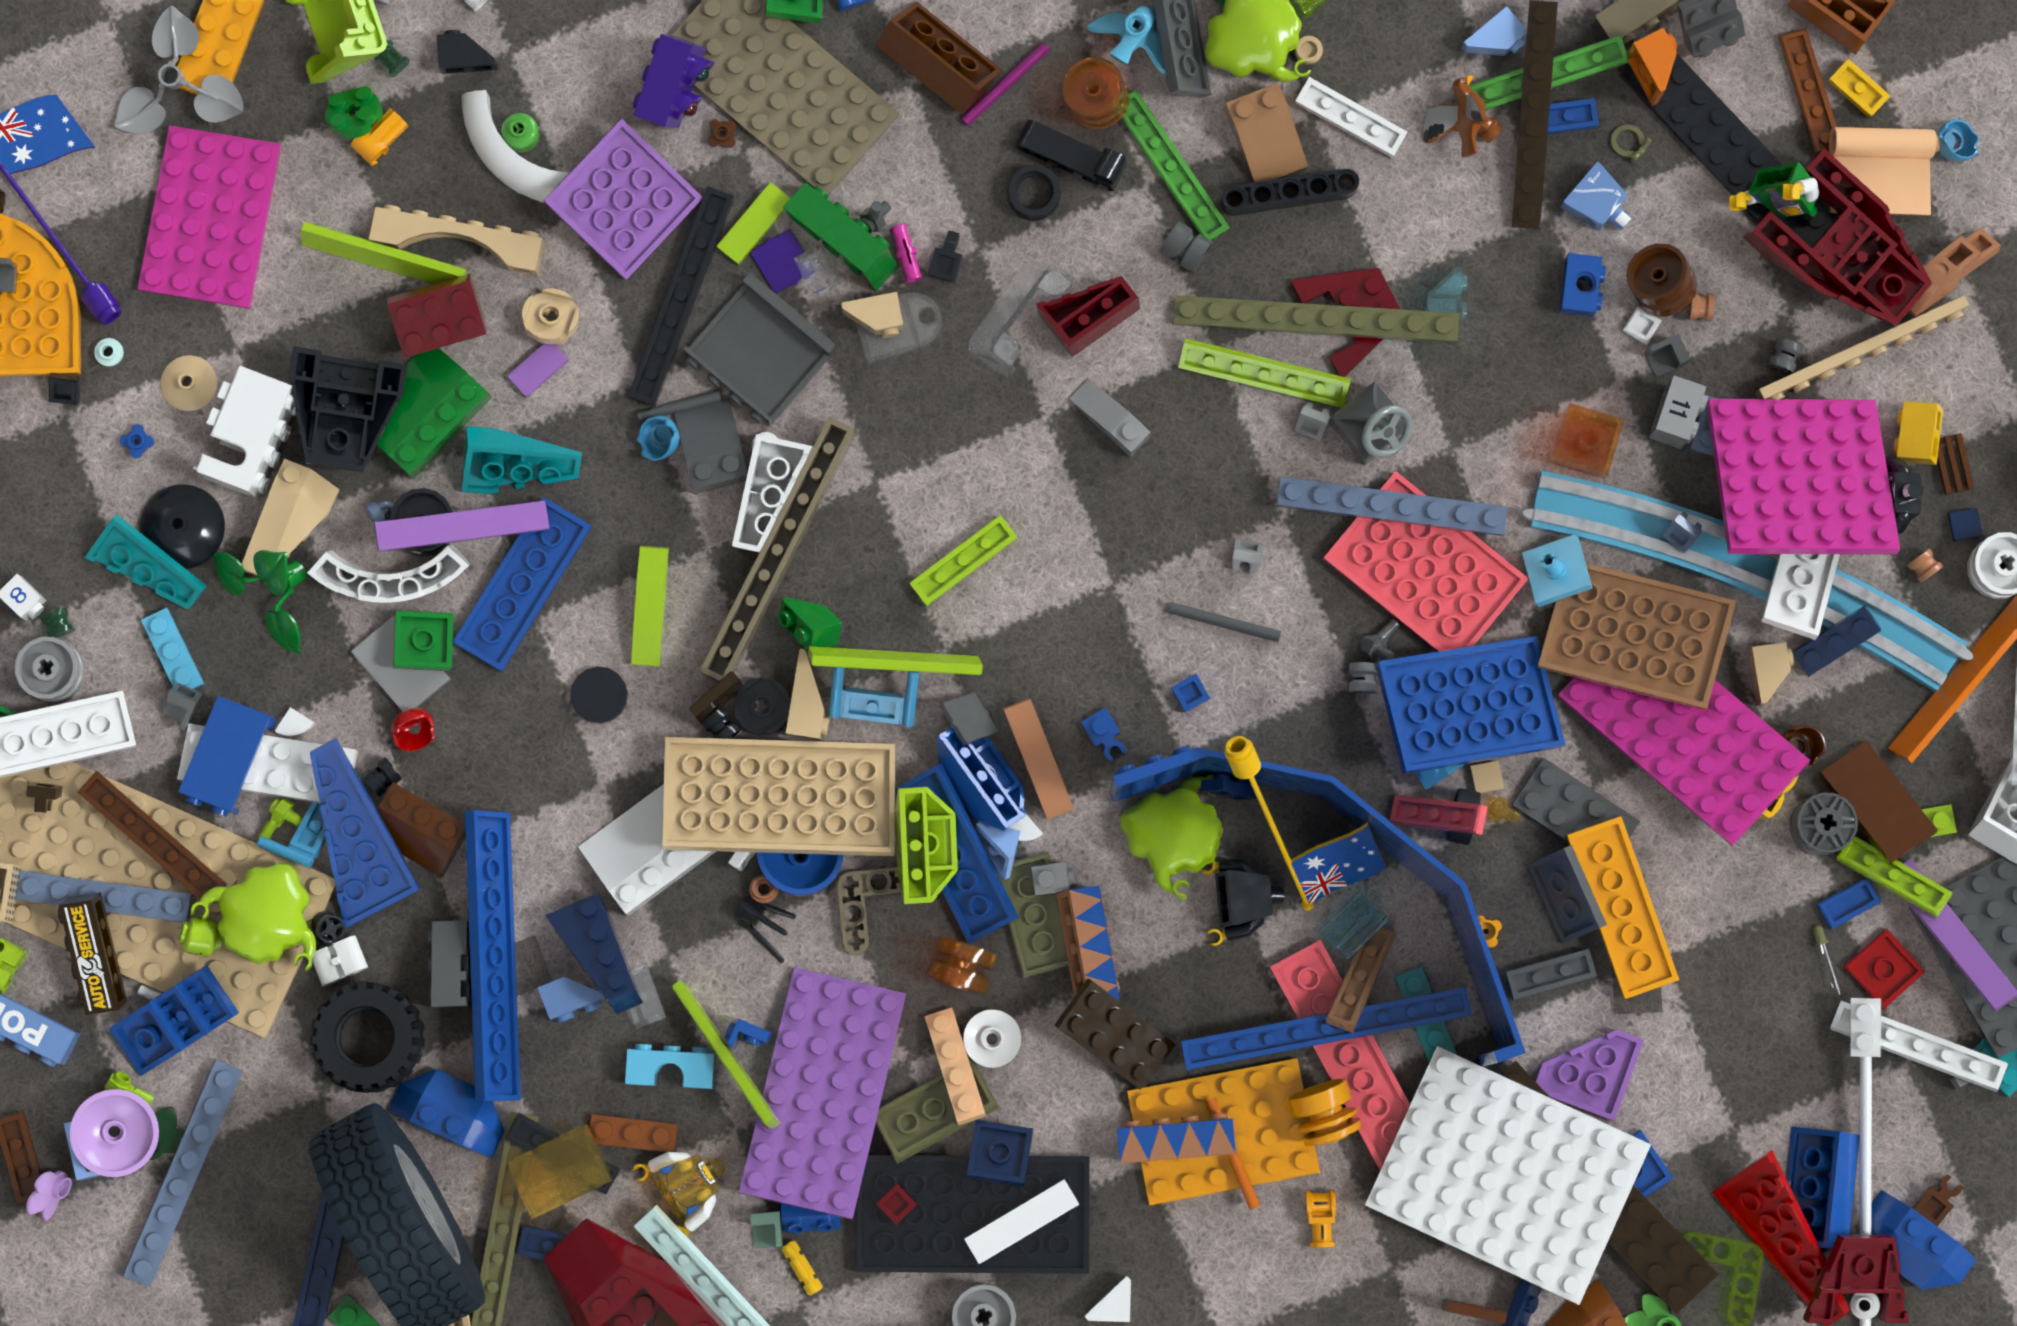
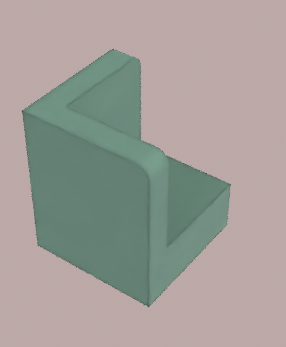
[750,1211,783,1249]

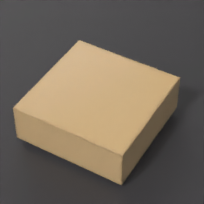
[1470,760,1504,794]

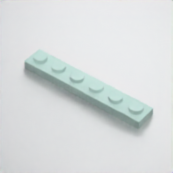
[634,1205,770,1326]

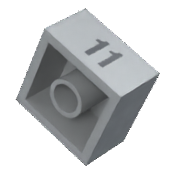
[1648,376,1708,449]

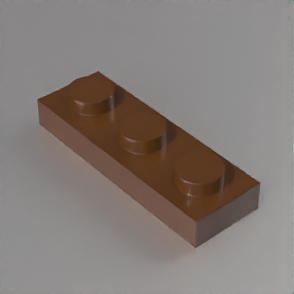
[0,1112,42,1204]

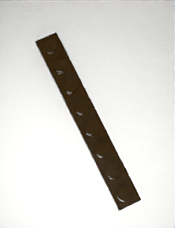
[1512,0,1558,230]

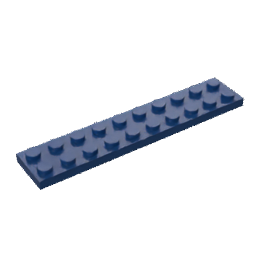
[465,810,521,1102]

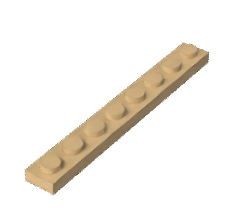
[1755,295,1969,400]

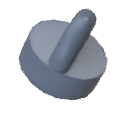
[365,501,393,523]

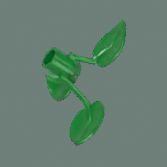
[213,550,307,654]

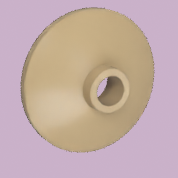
[161,355,217,411]

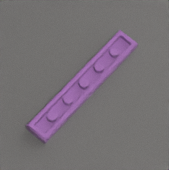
[374,501,550,552]
[1903,858,2017,1012]

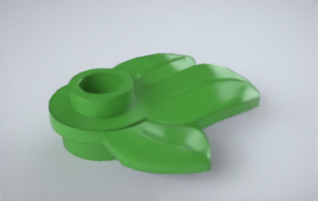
[1624,1294,1681,1326]

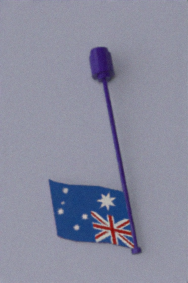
[0,95,122,325]

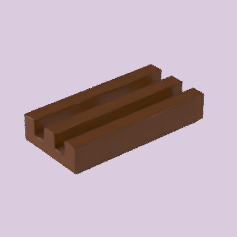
[1937,433,1974,495]

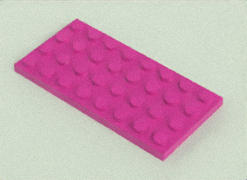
[1558,678,1810,847]

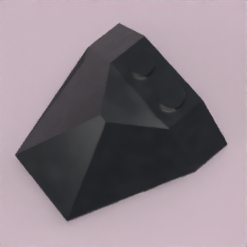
[289,346,407,473]

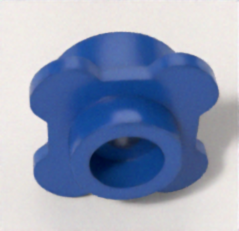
[120,424,154,458]

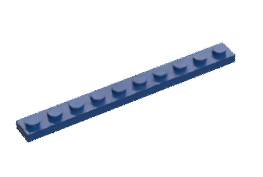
[1181,987,1472,1070]

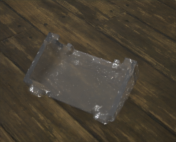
[968,263,1075,381]

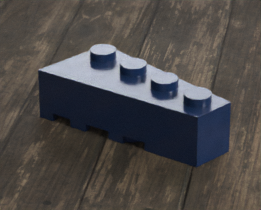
[545,893,643,1014]

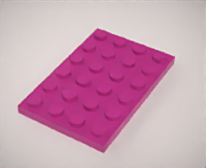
[138,125,281,309]

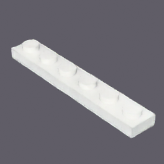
[1830,1001,2008,1092]

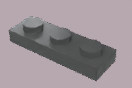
[1505,949,1597,1000]

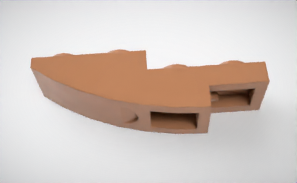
[1908,228,2001,318]

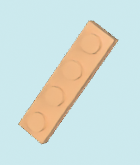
[925,1007,986,1125]

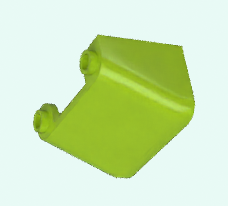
[285,0,387,84]

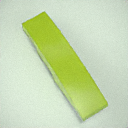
[631,546,669,667]

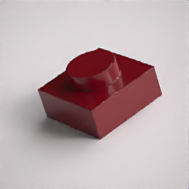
[876,1183,917,1225]

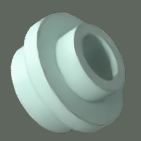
[94,338,124,367]

